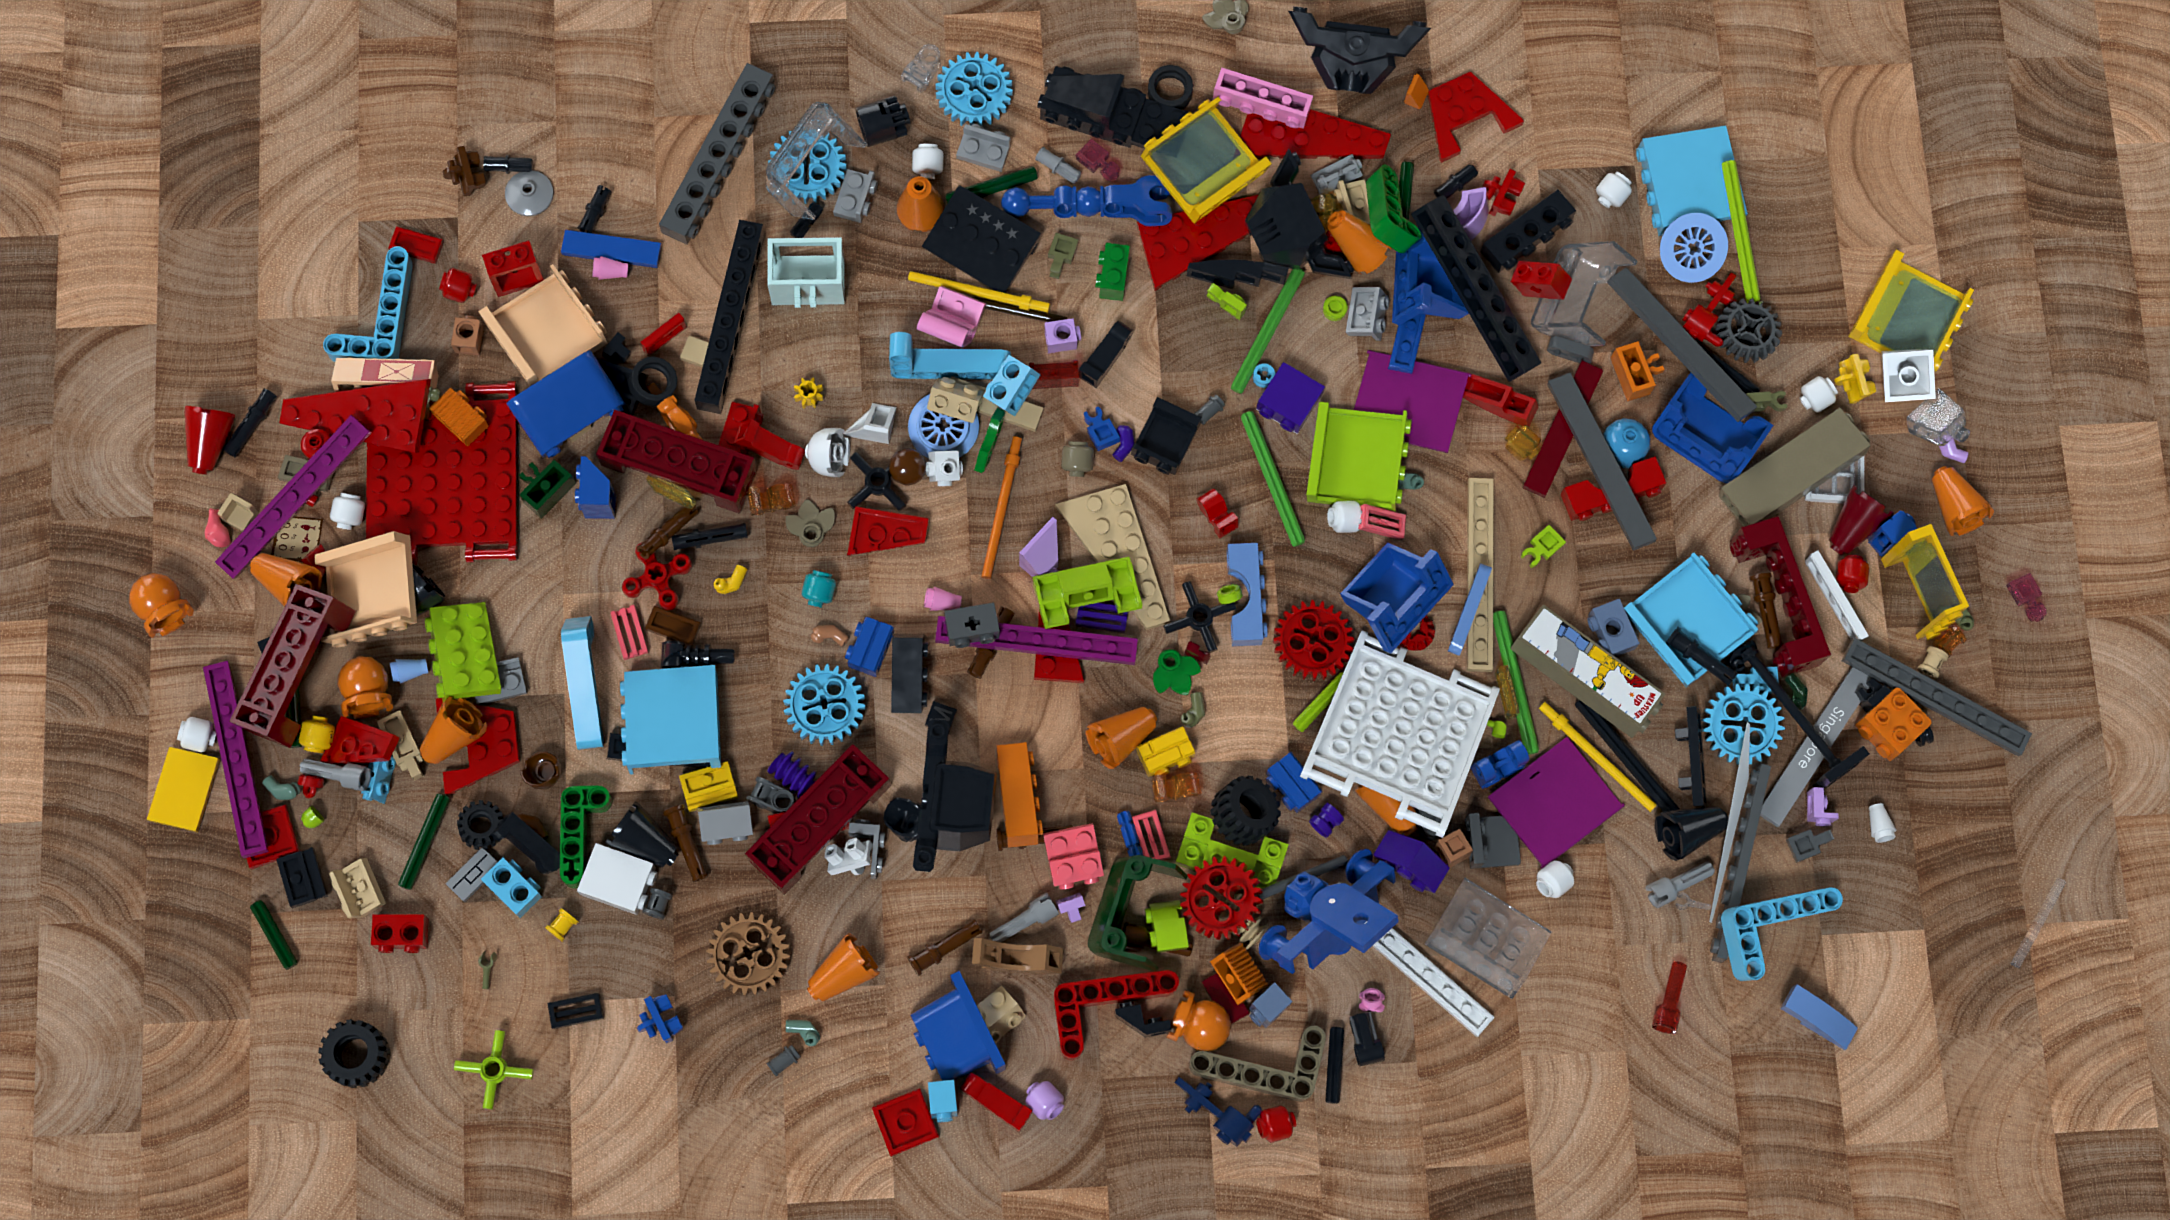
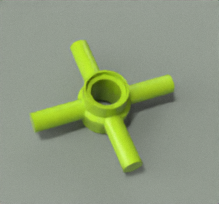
[454,1030,534,1110]

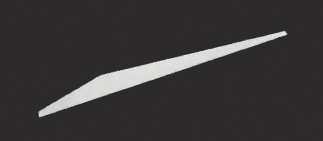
[1709,722,1750,923]

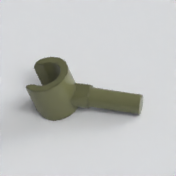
[478,951,497,989]

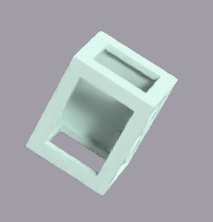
[768,237,845,308]

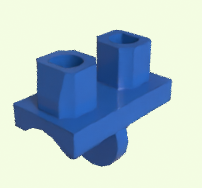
[637,994,683,1044]

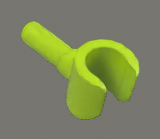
[1487,720,1507,739]

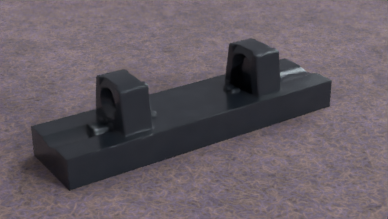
[1675,706,1707,808]

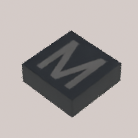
[925,701,957,734]

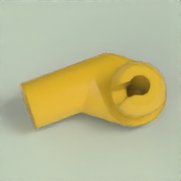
[713,565,748,594]

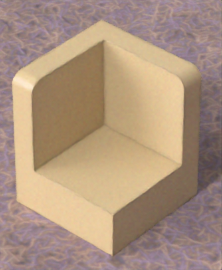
[218,493,259,532]

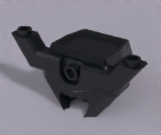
[1288,6,1431,94]
[1245,148,1354,279]
[913,719,997,872]

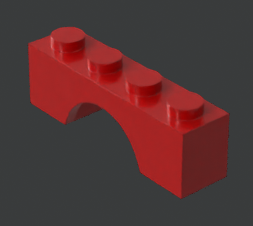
[1560,456,1667,521]

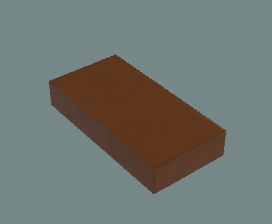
[645,606,701,646]

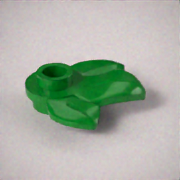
[1153,649,1201,696]

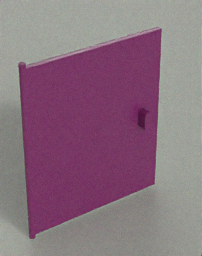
[1354,350,1471,453]
[1488,737,1625,869]

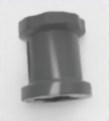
[642,888,673,920]

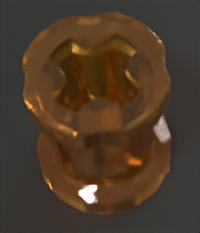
[1932,626,1966,658]

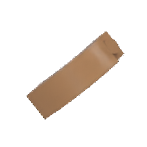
[972,938,1063,975]

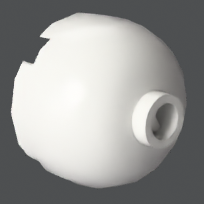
[805,428,850,477]

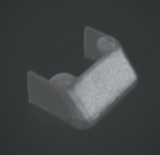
[766,102,867,220]
[1531,241,1638,346]

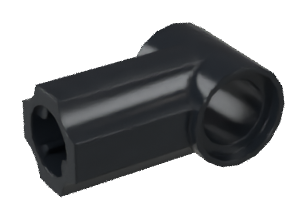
[1349,1012,1385,1067]

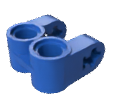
[1470,740,1529,789]

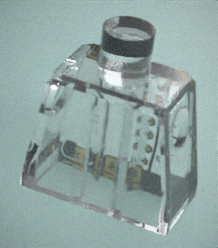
[1906,388,1970,446]

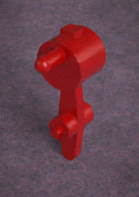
[1682,272,1737,347]

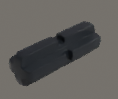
[790,202,823,238]

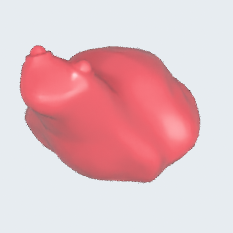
[205,508,231,548]

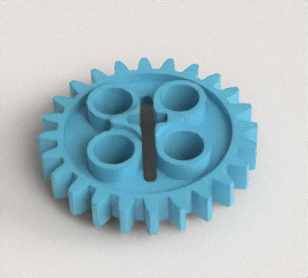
[935,52,1013,126]
[768,127,847,204]
[783,664,865,746]
[1701,684,1785,765]

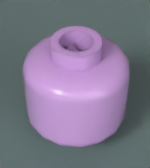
[1026,1081,1064,1120]

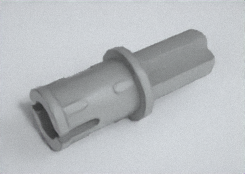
[1035,147,1081,183]

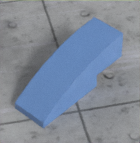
[1780,984,1858,1050]

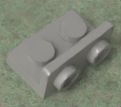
[956,124,1011,172]
[833,169,878,223]
[1346,287,1389,341]

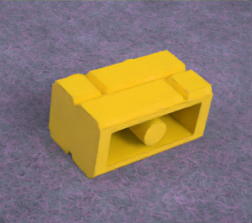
[1136,726,1195,778]

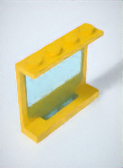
[1140,97,1272,224]
[1848,249,1974,372]
[1881,524,1969,640]

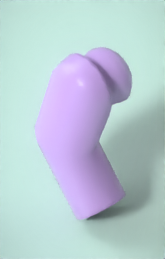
[1938,431,1968,463]

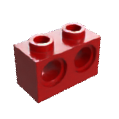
[371,914,429,953]

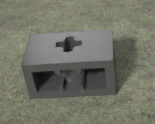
[944,603,1000,648]

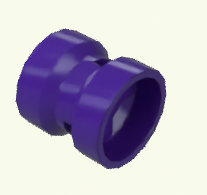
[1309,803,1344,838]

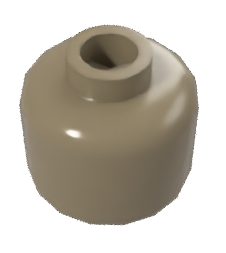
[1061,441,1094,477]

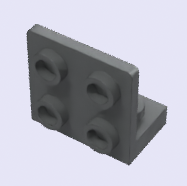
[1465,813,1521,869]

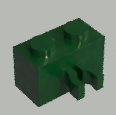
[519,460,576,519]

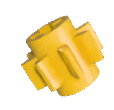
[794,378,823,409]

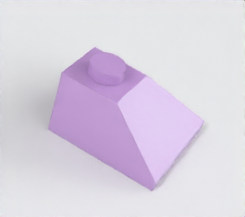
[1019,517,1058,577]

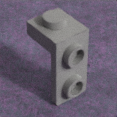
[849,819,885,879]

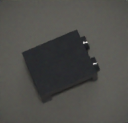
[1131,397,1202,475]

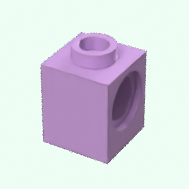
[1044,318,1081,353]

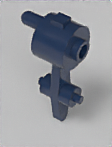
[1174,1077,1262,1147]

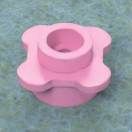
[1359,988,1385,1012]

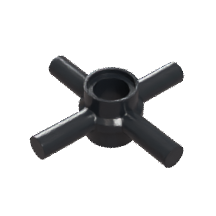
[847,452,906,512]
[1163,581,1236,653]

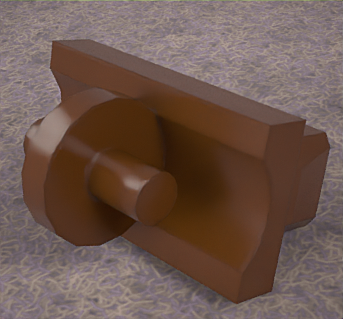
[442,146,486,196]

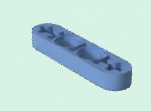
[1448,563,1492,656]

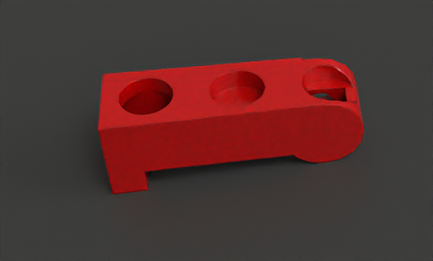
[734,419,805,470]
[960,1072,1033,1133]

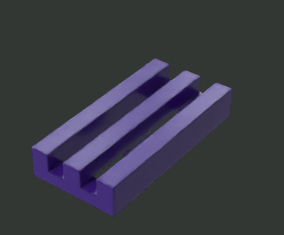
[1076,603,1128,633]

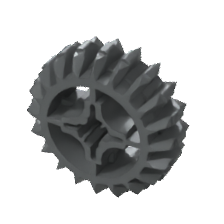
[1715,298,1782,363]

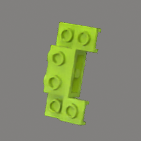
[1032,557,1142,629]
[1175,812,1289,890]

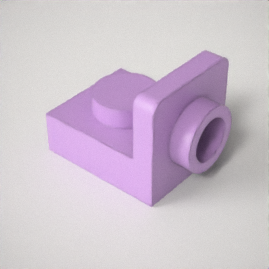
[1807,787,1839,826]

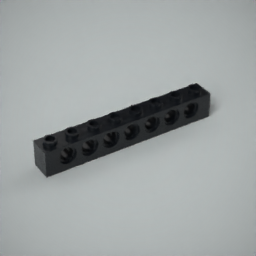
[1411,194,1542,382]
[694,219,765,414]

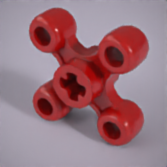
[622,542,692,610]

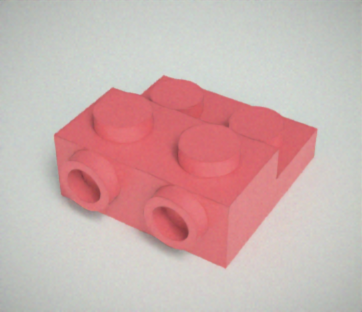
[1043,823,1104,889]

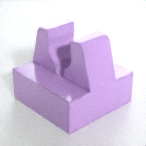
[1055,893,1085,923]

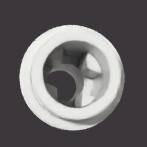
[1869,803,1896,843]

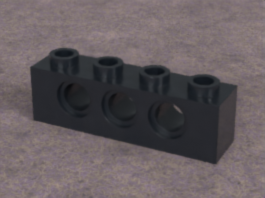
[1480,189,1576,273]

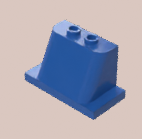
[1392,226,1469,326]
[1340,542,1454,654]
[910,971,1006,1081]

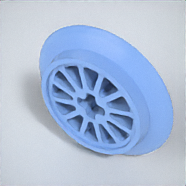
[1660,213,1728,283]
[908,394,979,458]

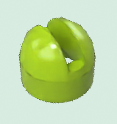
[301,806,324,828]

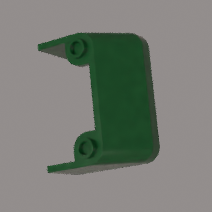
[1088,855,1188,972]

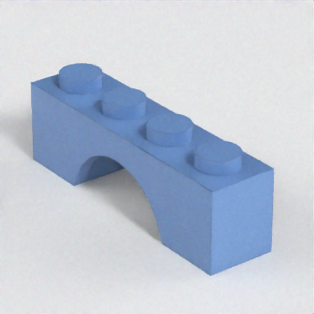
[1226,543,1267,646]

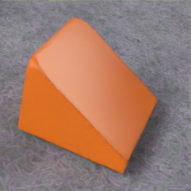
[1404,74,1429,109]

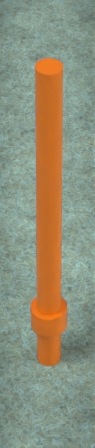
[981,436,1022,579]

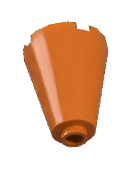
[897,176,945,232]
[1327,210,1392,274]
[1932,466,1994,536]
[250,553,322,607]
[420,696,487,764]
[1086,707,1157,769]
[1355,785,1418,836]
[807,933,880,1001]

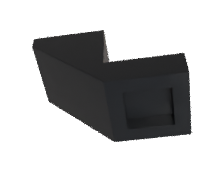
[1114,1001,1172,1038]

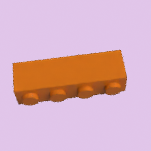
[997,742,1043,848]

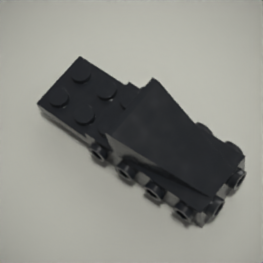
[1037,66,1189,158]

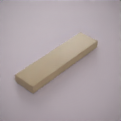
[951,376,1044,432]

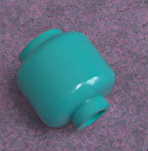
[801,570,836,608]

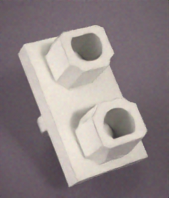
[825,838,873,875]

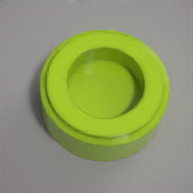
[1323,296,1348,321]
[1217,584,1243,604]

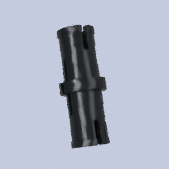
[577,185,612,233]

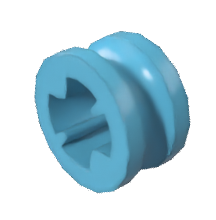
[1253,363,1275,388]

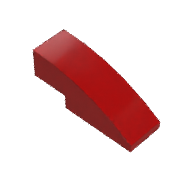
[1463,373,1539,428]

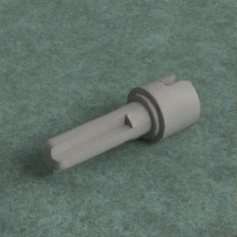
[300,759,371,791]
[1645,862,1715,908]
[990,892,1059,942]

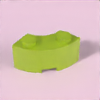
[1145,900,1189,953]

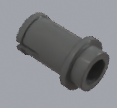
[1194,395,1225,425]
[766,1045,801,1076]

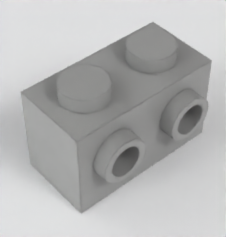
[697,801,753,845]

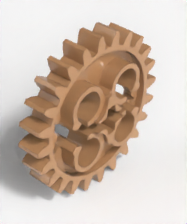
[706,912,791,997]

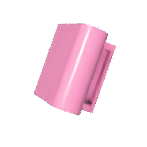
[917,286,986,347]

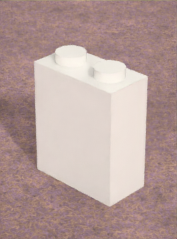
[577,843,658,915]

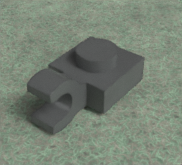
[1786,829,1834,863]

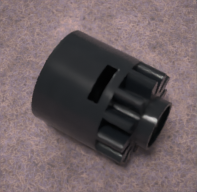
[855,96,911,147]

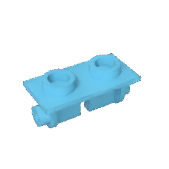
[361,755,396,804]

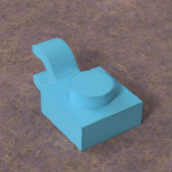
[1732,667,1779,693]

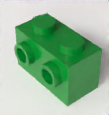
[1095,243,1130,301]

